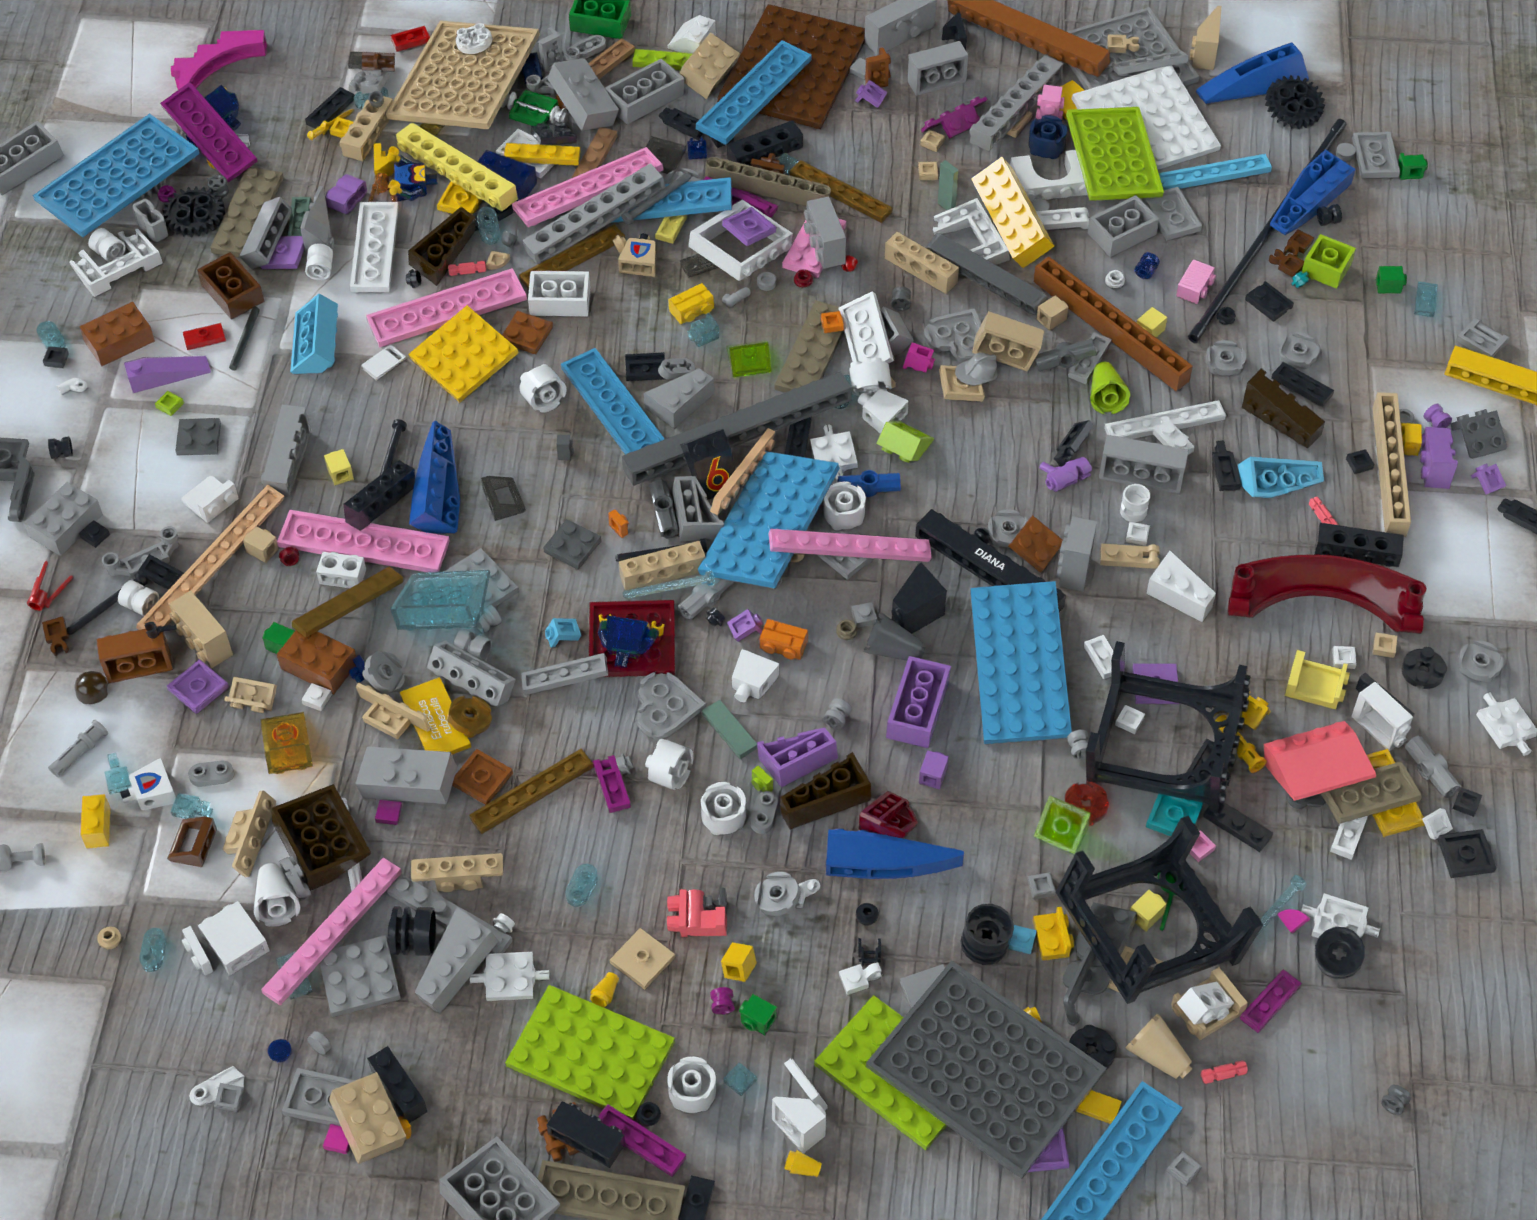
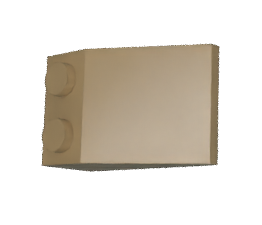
[1189,6,1222,70]

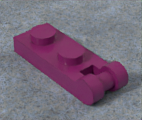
[593,755,631,813]

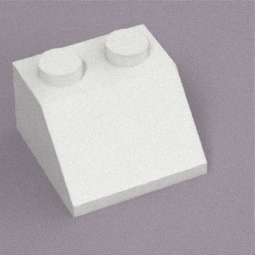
[668,15,716,53]
[772,1097,826,1154]

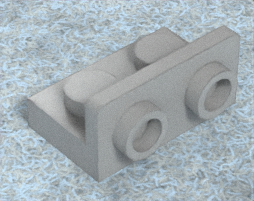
[538,27,564,73]

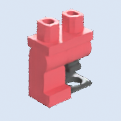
[667,887,727,937]

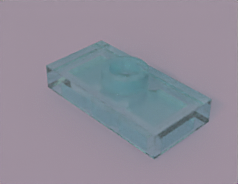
[1414,281,1438,317]

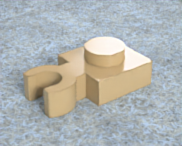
[1107,34,1139,53]

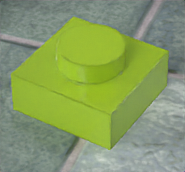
[751,765,773,792]

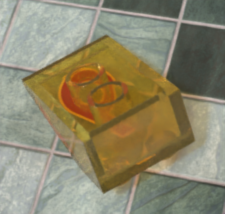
[260,712,313,774]

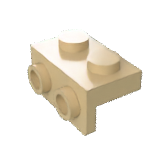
[224,677,277,713]

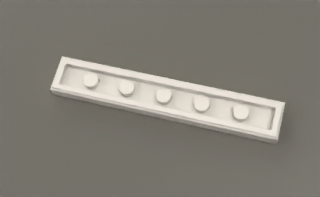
[1104,400,1226,439]

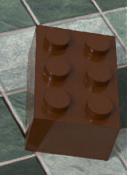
[197,252,265,320]

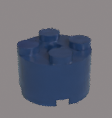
[1028,115,1067,159]

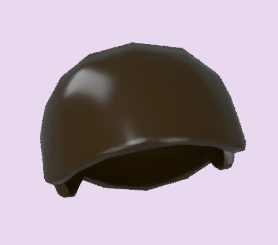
[74,671,108,704]

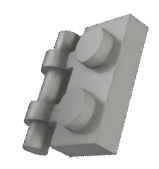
[349,70,389,94]

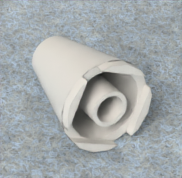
[254,863,300,926]

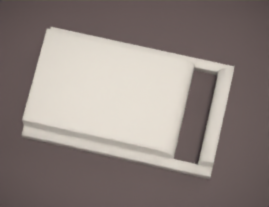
[361,344,406,380]

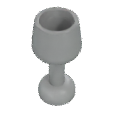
[0,843,45,871]

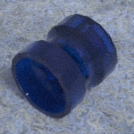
[1134,252,1160,280]

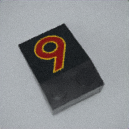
[680,429,736,500]

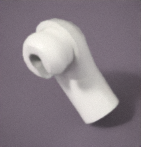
[57,377,87,394]
[796,879,820,908]

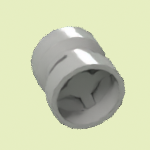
[472,605,502,634]
[823,698,852,729]
[1067,730,1089,760]

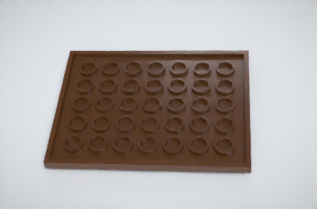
[717,4,865,130]

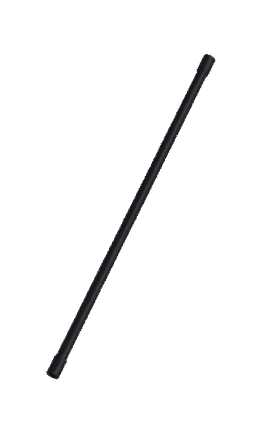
[1188,119,1347,343]

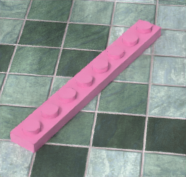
[768,529,932,562]
[261,858,402,1006]

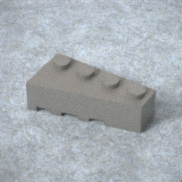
[415,907,498,1014]

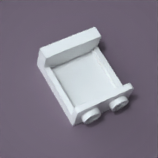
[198,901,270,976]

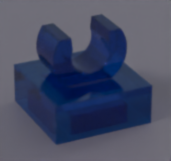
[687,137,707,160]
[349,655,366,683]

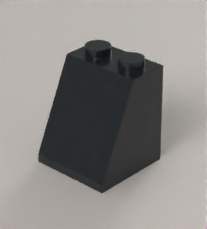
[891,562,947,634]

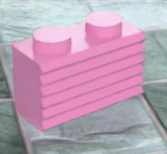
[1176,259,1216,304]

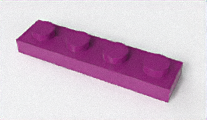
[598,1104,686,1177]

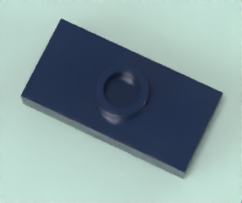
[522,52,543,84]

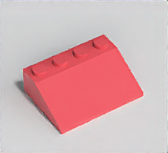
[1264,721,1376,801]

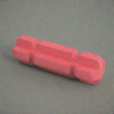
[448,261,486,276]
[1309,496,1338,525]
[1201,1060,1248,1084]

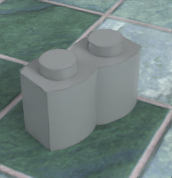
[133,199,168,242]

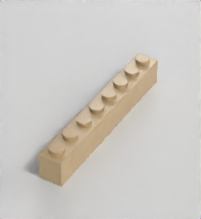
[1373,392,1411,537]

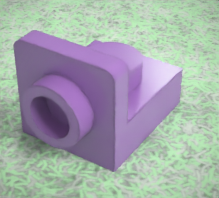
[855,80,887,108]
[1471,463,1506,495]
[727,609,763,642]

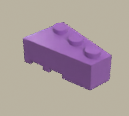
[1420,427,1458,489]
[757,728,838,787]

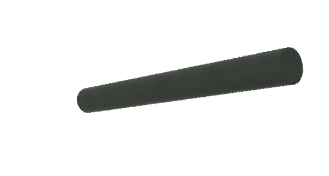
[229,307,260,371]

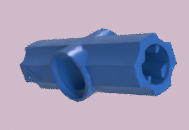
[838,470,901,497]

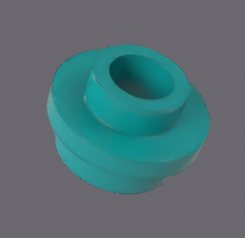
[1291,271,1310,289]

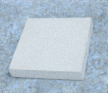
[784,1058,827,1111]

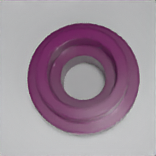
[158,185,176,203]

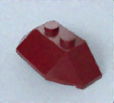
[859,791,918,838]

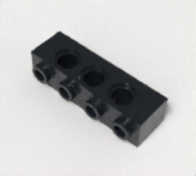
[727,120,803,166]
[343,460,415,531]
[1314,522,1404,567]

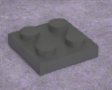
[175,418,221,456]
[543,519,601,570]

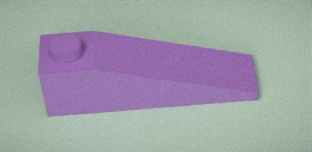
[124,356,211,393]

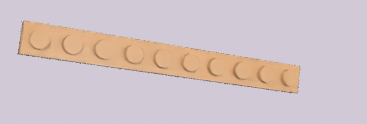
[136,485,284,630]

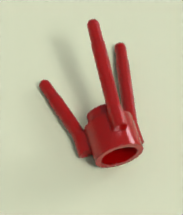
[27,561,73,611]

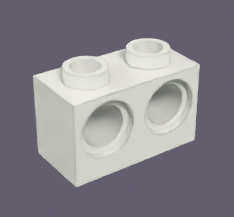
[316,552,366,588]
[1177,982,1234,1025]

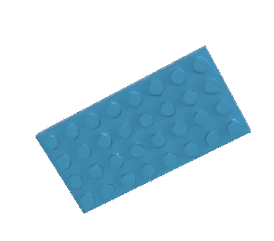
[33,113,200,237]
[698,451,840,588]
[970,581,1072,744]

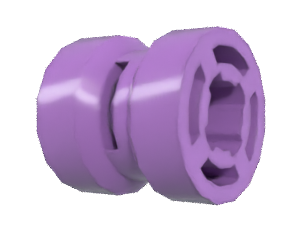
[1423,403,1452,428]

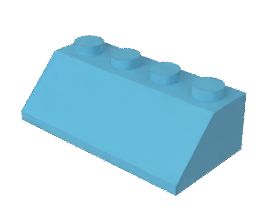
[290,294,338,374]

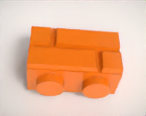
[760,619,808,660]

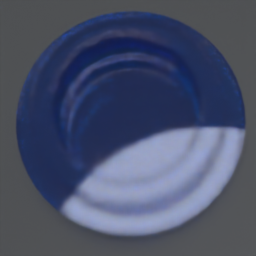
[268,1039,292,1062]

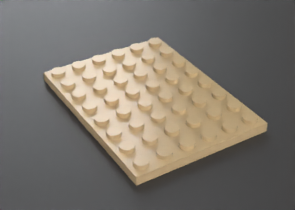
[386,20,540,129]

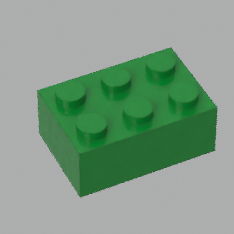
[569,0,631,39]

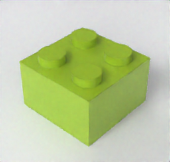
[1302,234,1356,289]

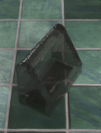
[481,476,526,521]

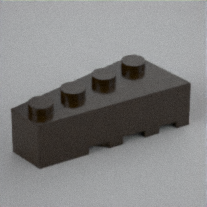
[408,207,475,286]
[1242,368,1325,448]
[780,752,871,830]

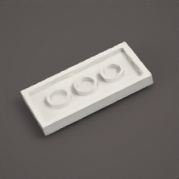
[839,291,894,363]

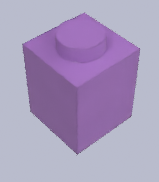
[919,750,949,789]

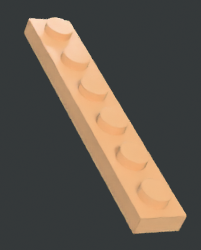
[710,428,775,515]

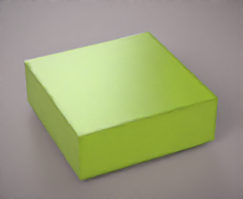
[155,391,184,416]

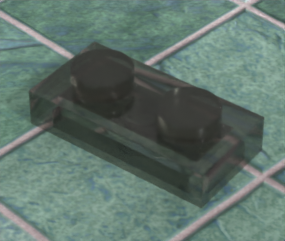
[680,254,719,278]

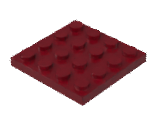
[589,600,675,677]

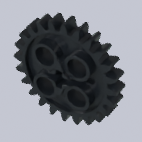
[1265,75,1325,129]
[162,186,225,237]

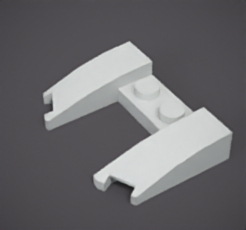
[933,198,1010,265]
[70,229,163,297]

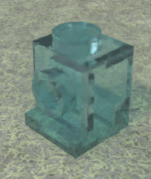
[687,313,719,347]

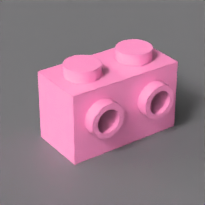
[1036,85,1064,120]

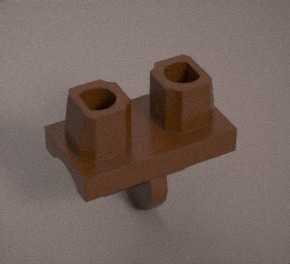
[362,52,395,72]
[751,153,786,175]

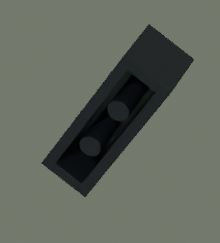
[367,1046,427,1123]
[547,1101,625,1168]

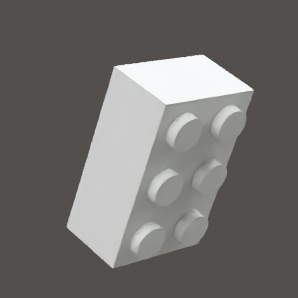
[528,271,590,316]

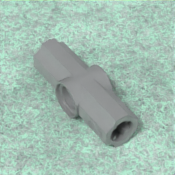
[678,577,735,620]
[1405,736,1461,798]

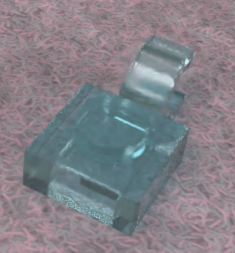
[104,753,131,795]
[170,793,213,819]

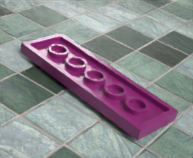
[160,82,258,183]

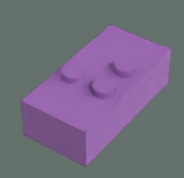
[886,656,951,748]

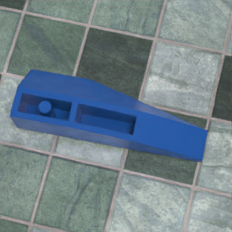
[1196,42,1309,104]
[1270,149,1356,235]
[409,421,460,533]
[826,829,964,879]

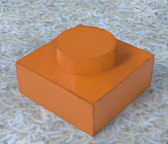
[821,311,844,333]
[608,509,629,538]

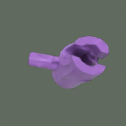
[1039,457,1092,492]

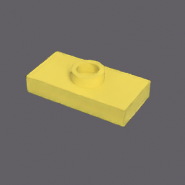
[655,215,687,244]

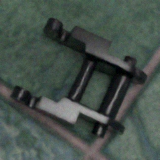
[858,938,881,966]

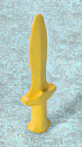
[307,109,354,141]

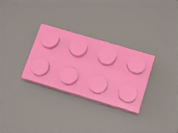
[782,218,846,278]

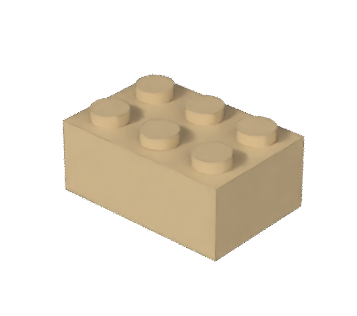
[679,32,740,99]
[972,311,1044,372]
[169,590,233,669]
[329,1072,406,1164]

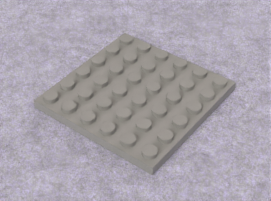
[1067,7,1199,90]

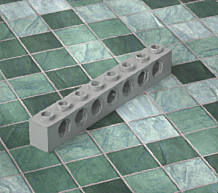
[969,55,1064,151]
[522,163,665,265]

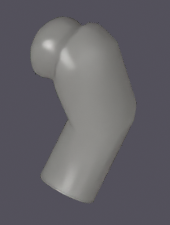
[722,287,751,307]

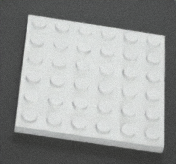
[1072,65,1221,170]

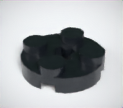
[1402,647,1447,689]
[1069,1025,1116,1070]

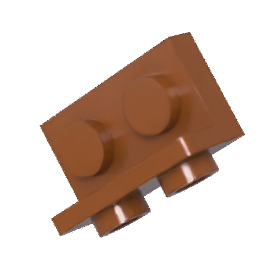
[865,47,891,88]

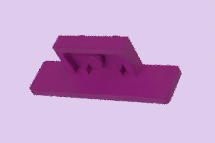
[921,96,988,139]

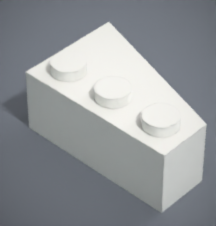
[1147,551,1216,622]

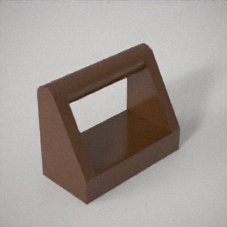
[167,816,217,867]

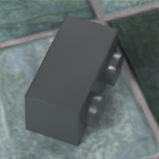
[556,435,574,460]

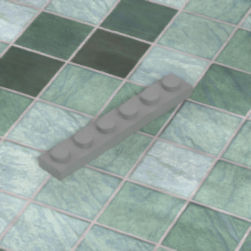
[387,874,512,954]

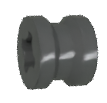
[207,175,229,198]
[891,287,911,311]
[1381,1084,1412,1115]

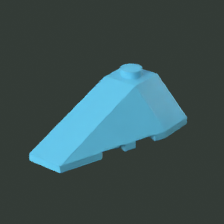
[1238,457,1324,498]

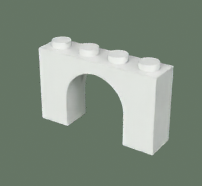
[1010,150,1088,202]

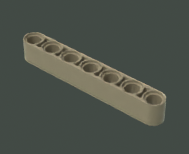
[705,157,831,206]

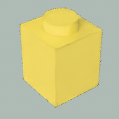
[1137,307,1167,337]
[324,449,354,486]
[1130,890,1167,932]

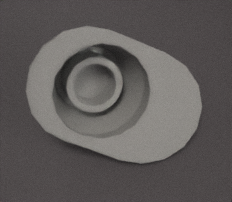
[955,352,998,386]

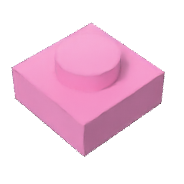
[1189,830,1216,862]

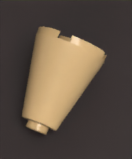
[1125,1014,1192,1079]

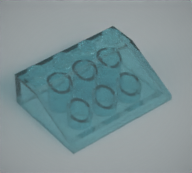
[390,570,490,631]

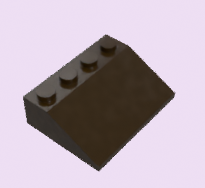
[271,784,371,891]

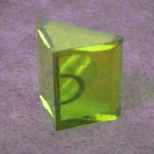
[726,340,772,378]
[1033,795,1091,854]

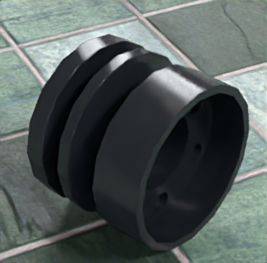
[960,904,1014,965]
[388,906,436,956]
[1315,927,1365,979]

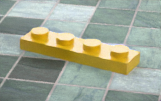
[504,143,581,166]

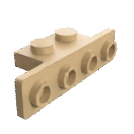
[356,683,430,739]
[222,790,276,877]
[411,853,503,892]

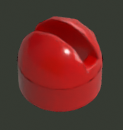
[841,255,858,272]

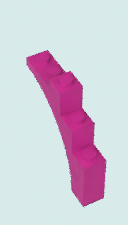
[171,30,267,92]

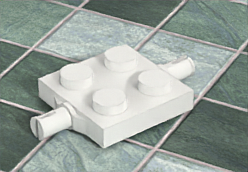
[810,425,858,483]
[1476,692,1537,756]
[1301,893,1380,938]
[470,952,550,1001]

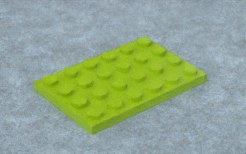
[1066,107,1164,201]
[505,985,675,1121]
[814,995,947,1150]

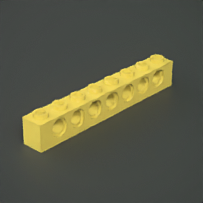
[396,123,518,211]

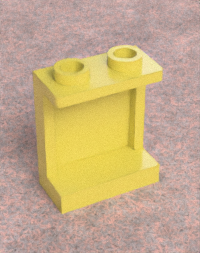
[1285,650,1350,709]

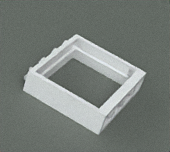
[689,200,793,281]

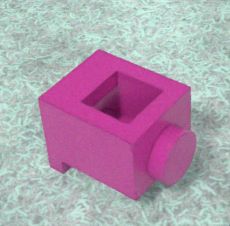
[903,342,935,373]

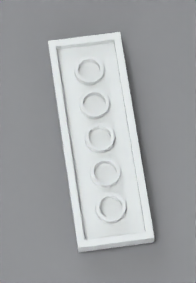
[350,202,399,292]

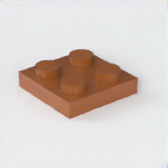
[502,311,553,355]
[1008,515,1063,573]
[452,749,513,805]

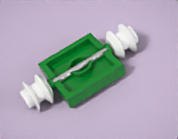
[501,90,569,126]

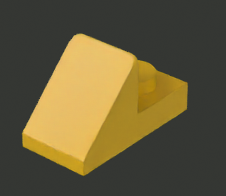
[374,143,398,184]

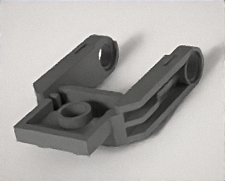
[0,437,35,522]

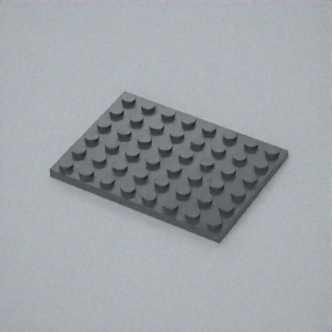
[866,960,1106,1179]

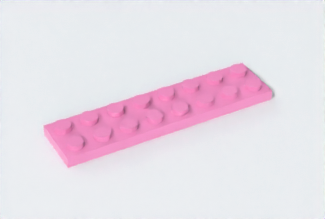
[512,147,664,227]
[366,268,527,348]
[277,510,450,574]

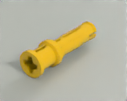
[1215,715,1267,773]

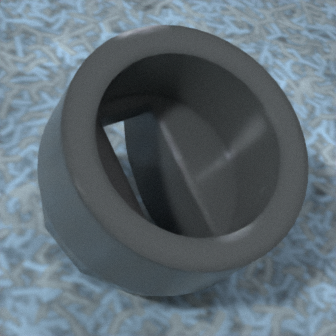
[368,91,384,108]
[501,231,518,247]

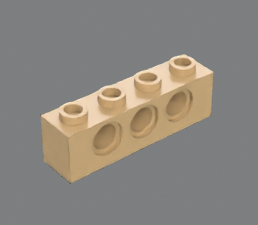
[340,96,393,161]
[885,232,959,294]
[619,541,706,592]

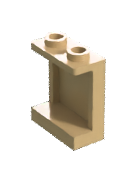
[1171,967,1248,1040]

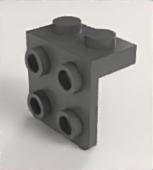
[1450,409,1507,459]

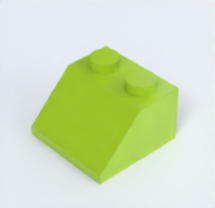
[876,421,934,463]

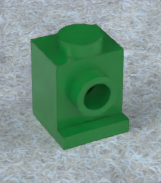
[1398,153,1428,180]

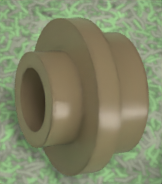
[836,619,857,640]

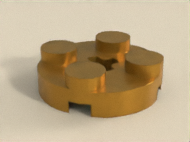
[447,696,492,738]

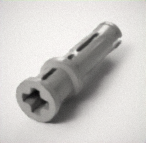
[48,720,108,777]

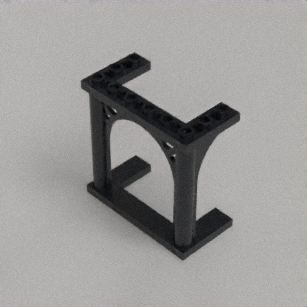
[1086,641,1251,812]
[1056,816,1263,1004]

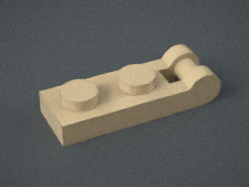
[1100,544,1160,569]

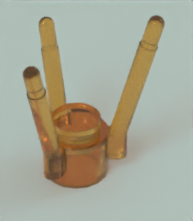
[368,173,396,202]

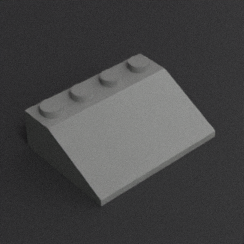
[439,1136,560,1220]

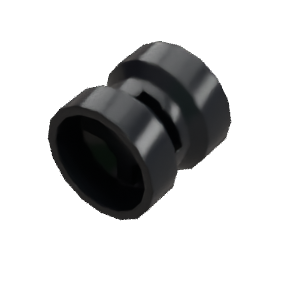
[1317,204,1342,226]
[48,436,73,459]

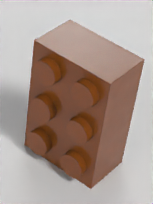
[79,301,155,367]
[96,625,173,684]
[277,630,358,695]

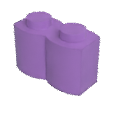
[325,174,367,214]

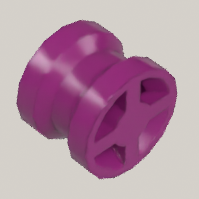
[710,987,735,1015]

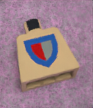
[618,233,656,277]

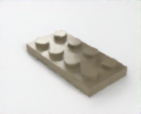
[1321,761,1422,824]

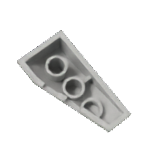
[300,186,334,255]

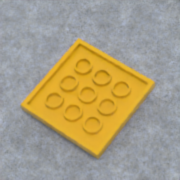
[408,305,519,403]

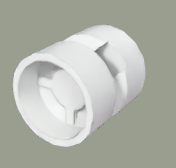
[88,228,126,262]
[305,244,333,280]
[1120,484,1150,523]
[118,580,159,616]

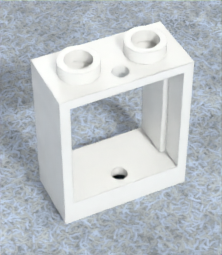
[1351,682,1413,751]

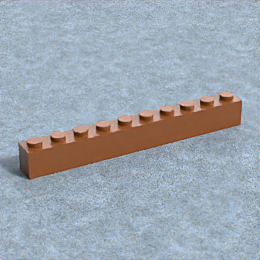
[947,0,1110,77]
[1033,256,1193,391]

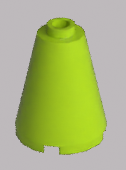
[1090,362,1130,414]

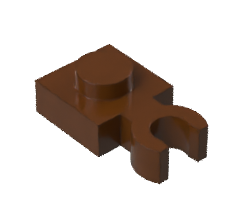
[1283,229,1314,257]
[1269,249,1304,277]
[42,616,69,656]

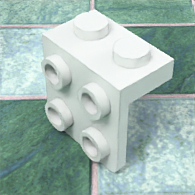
[181,476,239,523]

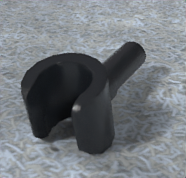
[145,622,177,639]

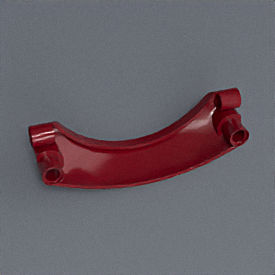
[1228,555,1427,634]

